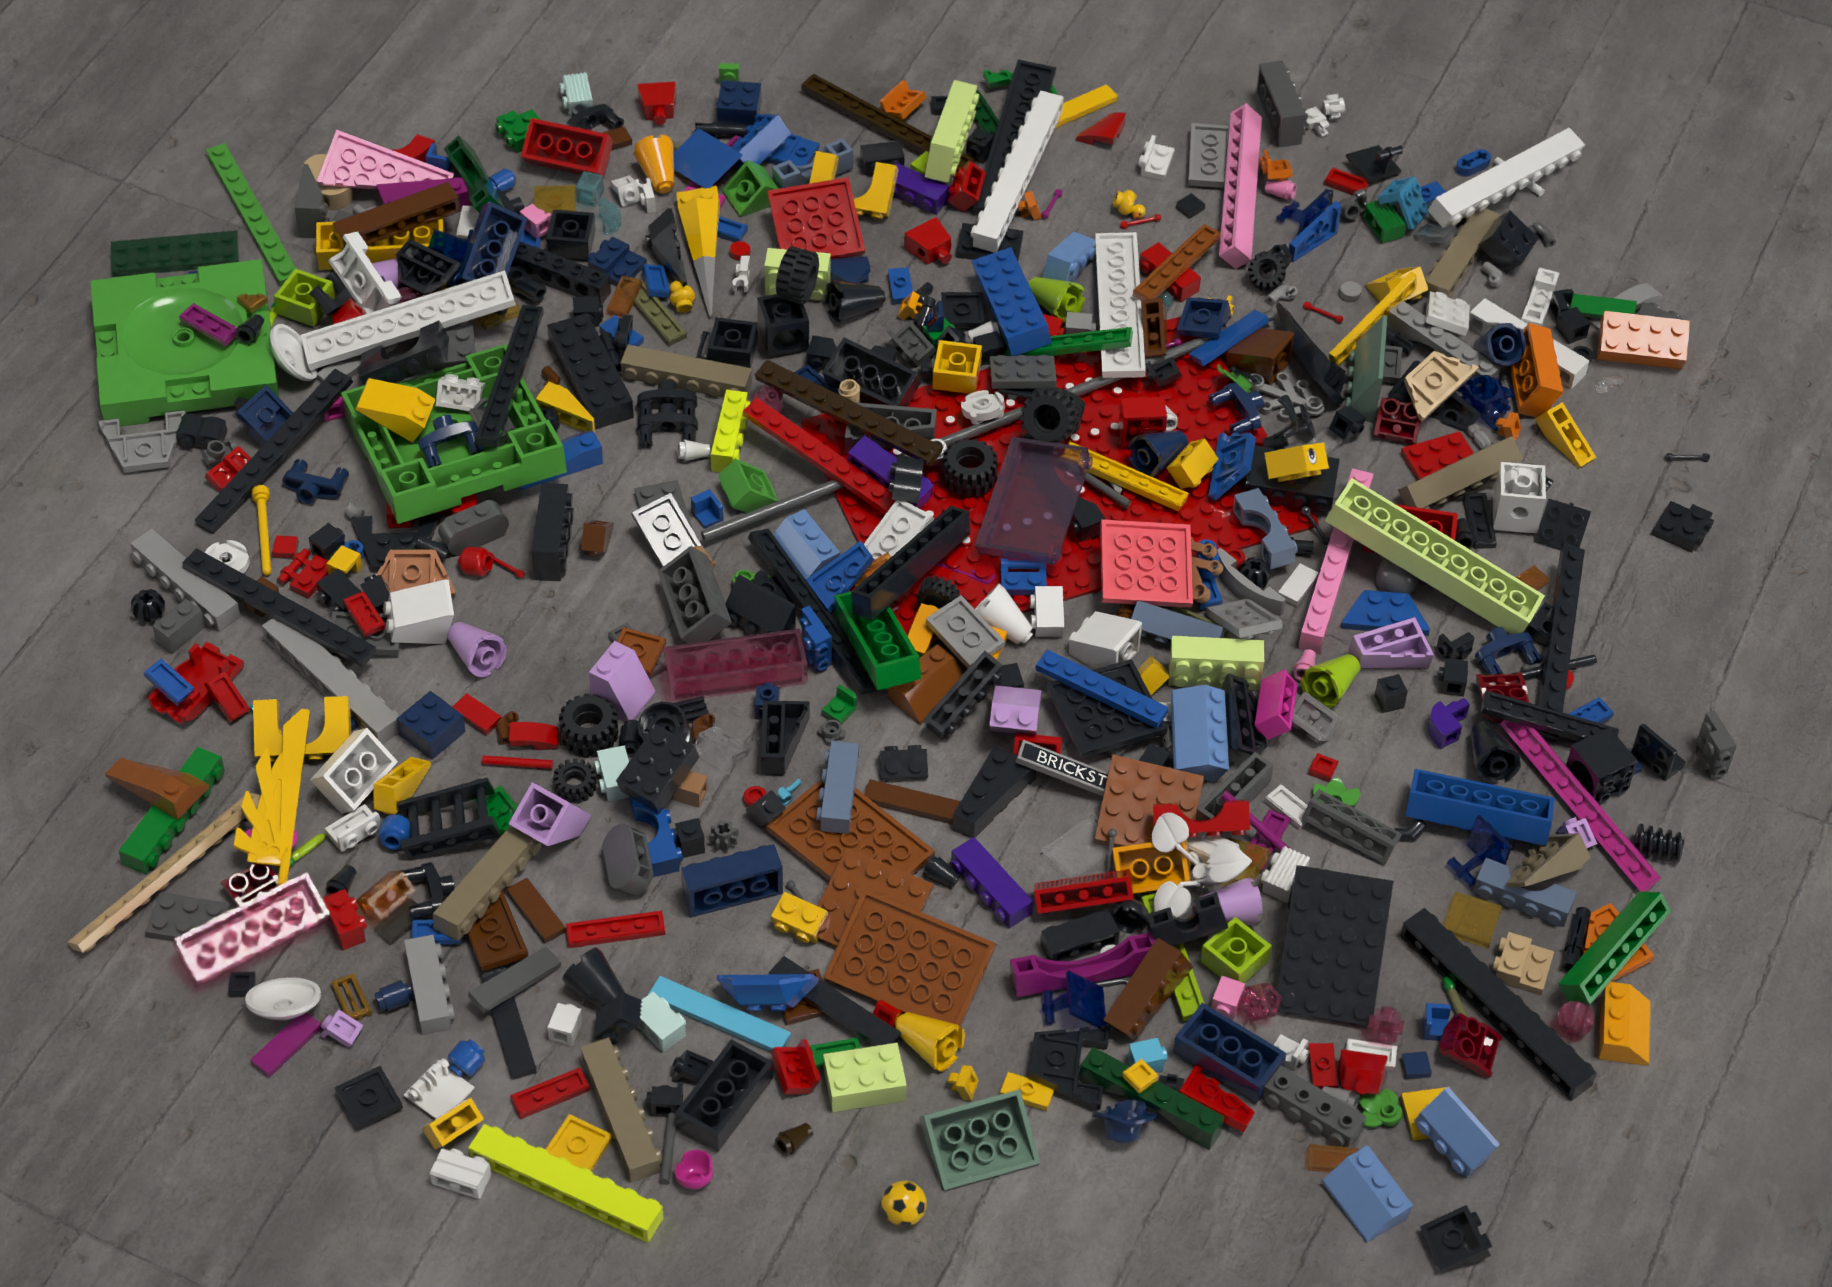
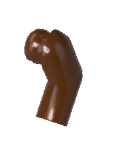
[541,366,561,387]
[496,711,519,744]
[692,713,715,745]

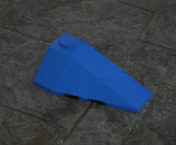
[520,431,603,490]

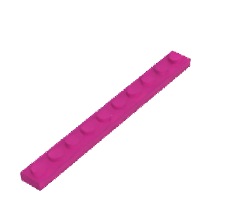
[1500,720,1661,892]

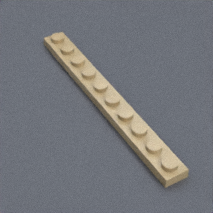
[67,793,260,952]

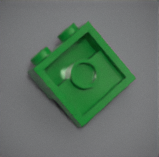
[495,109,541,153]

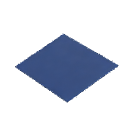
[674,128,743,188]

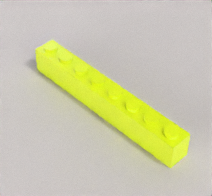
[468,1124,663,1243]

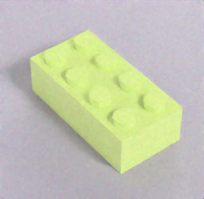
[1168,636,1264,690]

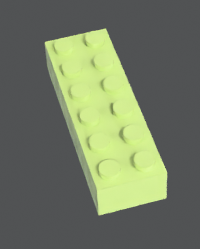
[925,80,979,183]

